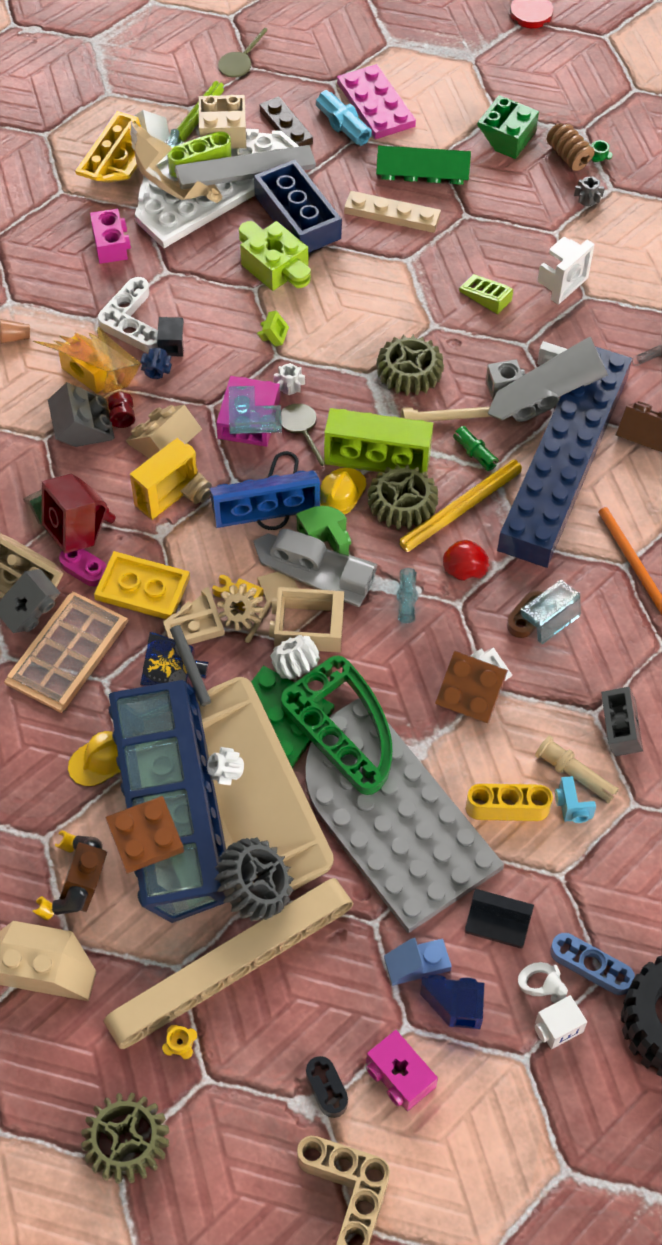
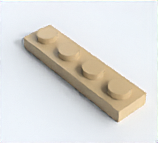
[344,191,441,233]

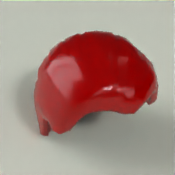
[443,540,490,581]

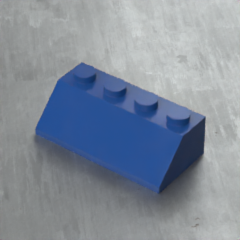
[210,470,320,528]

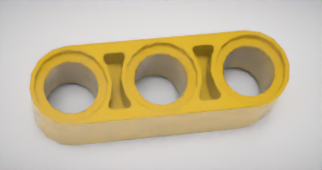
[465,783,553,821]

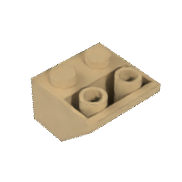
[199,95,247,149]
[126,405,202,459]

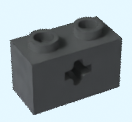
[0,569,61,633]
[601,687,643,757]

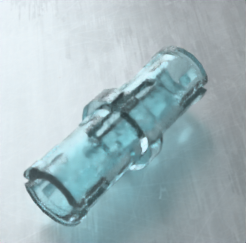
[397,568,418,623]

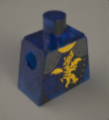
[140,632,209,687]

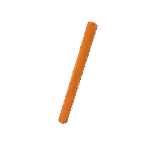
[598,507,662,615]

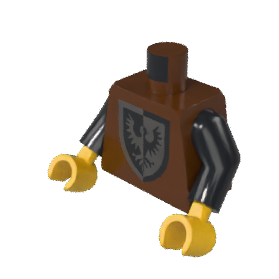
[32,830,107,920]

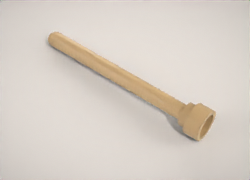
[401,407,492,421]

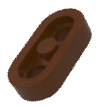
[507,591,551,638]

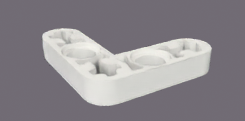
[98,277,158,353]

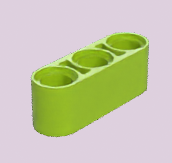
[167,132,232,178]

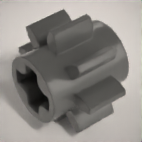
[574,176,604,206]

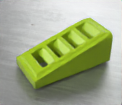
[459,274,513,315]

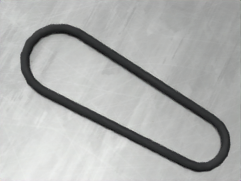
[257,451,299,530]

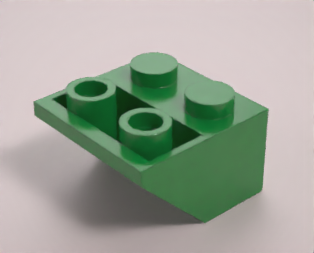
[477,95,539,159]

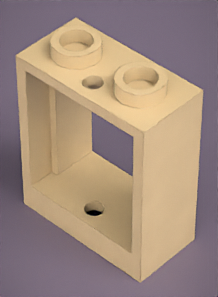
[269,587,344,652]

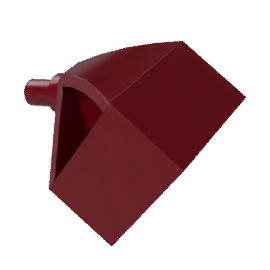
[42,474,116,554]

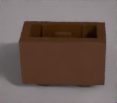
[616,401,662,452]

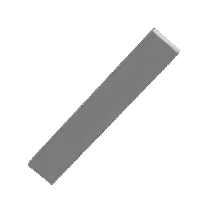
[175,145,316,190]

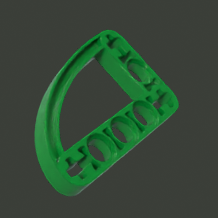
[281,656,393,795]

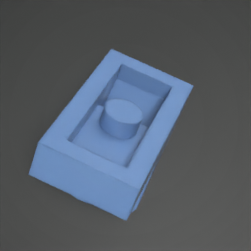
[384,938,452,986]

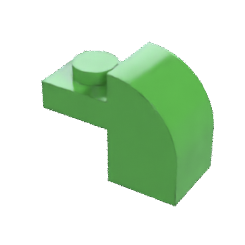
[296,506,351,556]

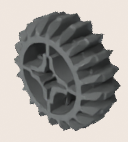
[215,837,294,921]

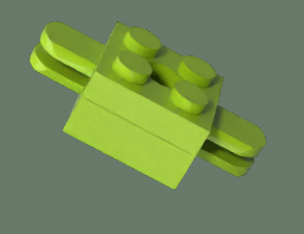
[239,221,311,291]

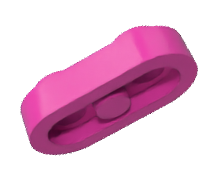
[59,549,107,587]

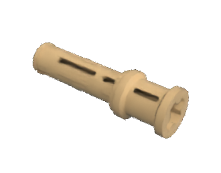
[535,735,619,804]

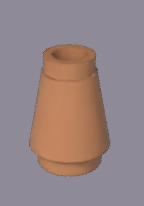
[0,319,30,344]

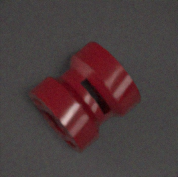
[108,392,135,428]

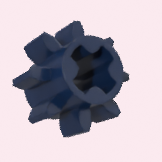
[140,348,172,379]

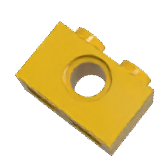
[58,334,114,394]

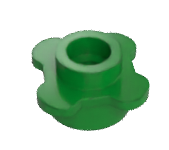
[589,140,613,162]

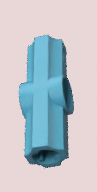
[316,90,372,146]

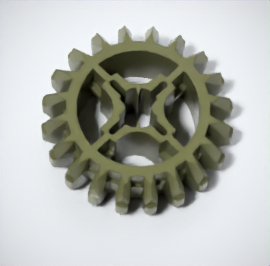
[376,334,444,396]
[368,464,439,530]
[81,1092,169,1184]

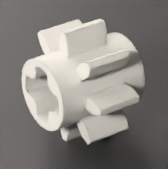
[274,363,305,395]
[207,747,244,785]

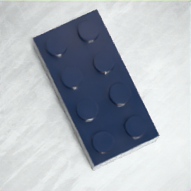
[254,159,342,253]

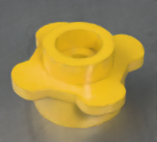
[162,1025,197,1059]

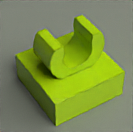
[257,310,289,347]

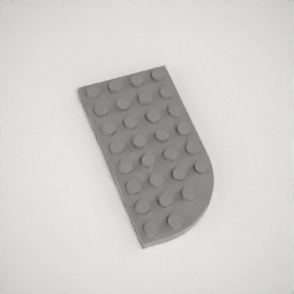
[306,698,504,933]

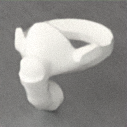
[518,962,568,1003]

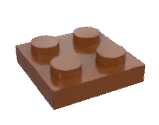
[435,651,508,724]
[106,796,184,874]

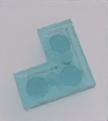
[229,386,282,434]

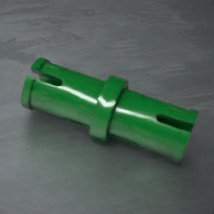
[453,426,499,471]

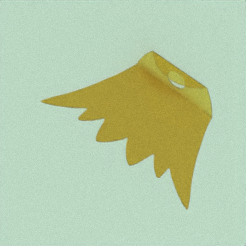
[33,327,141,394]

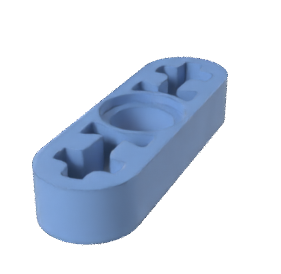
[550,933,635,995]

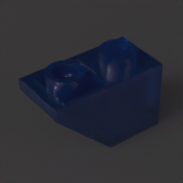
[420,975,485,1029]

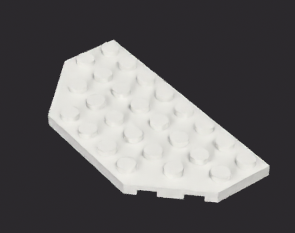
[135,129,299,248]

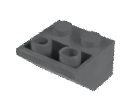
[48,382,115,447]

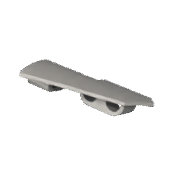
[488,337,608,422]
[254,529,377,607]

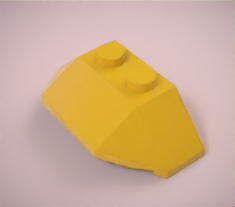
[75,111,142,183]

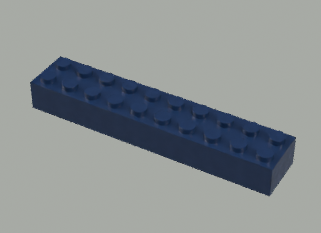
[497,346,632,568]

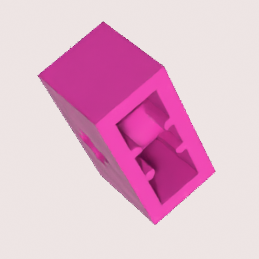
[366,1030,438,1112]

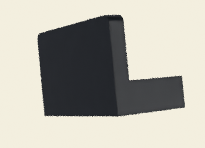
[465,889,534,949]

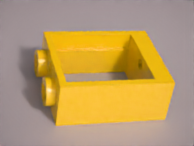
[130,438,198,520]

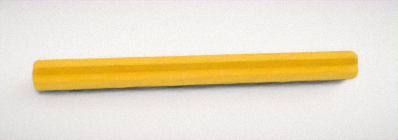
[399,460,522,552]

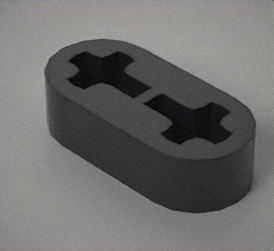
[306,1056,348,1118]

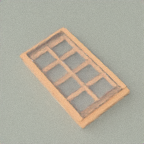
[4,591,128,713]

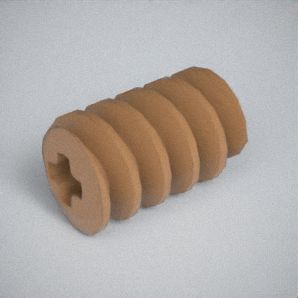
[546,123,595,171]

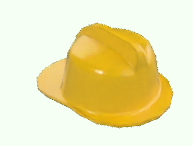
[320,468,367,515]
[68,731,121,786]

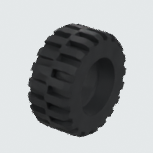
[621,956,662,1077]

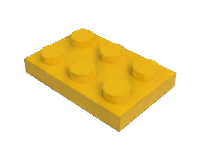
[94,551,190,619]

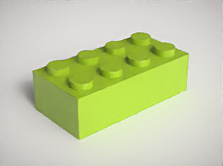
[324,408,434,473]

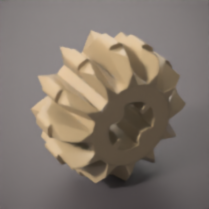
[217,584,264,631]

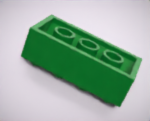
[376,145,471,185]

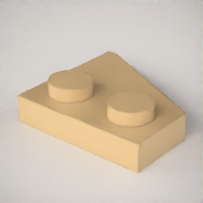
[163,587,224,648]

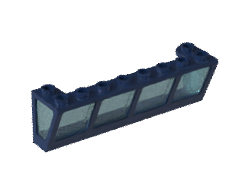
[108,680,226,923]

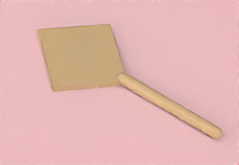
[245,571,298,643]

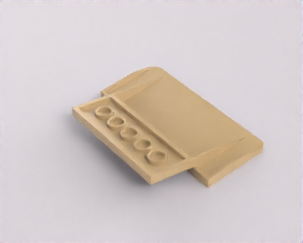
[136,677,334,905]

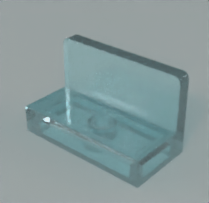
[521,580,581,644]

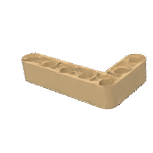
[297,1136,390,1245]

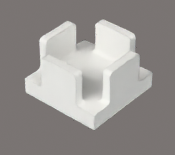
[537,237,595,305]

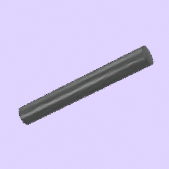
[170,625,211,706]

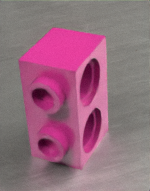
[90,209,131,264]

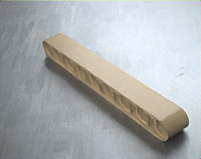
[104,878,354,1049]

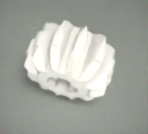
[270,635,320,680]

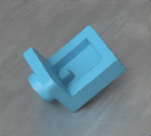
[555,776,596,823]

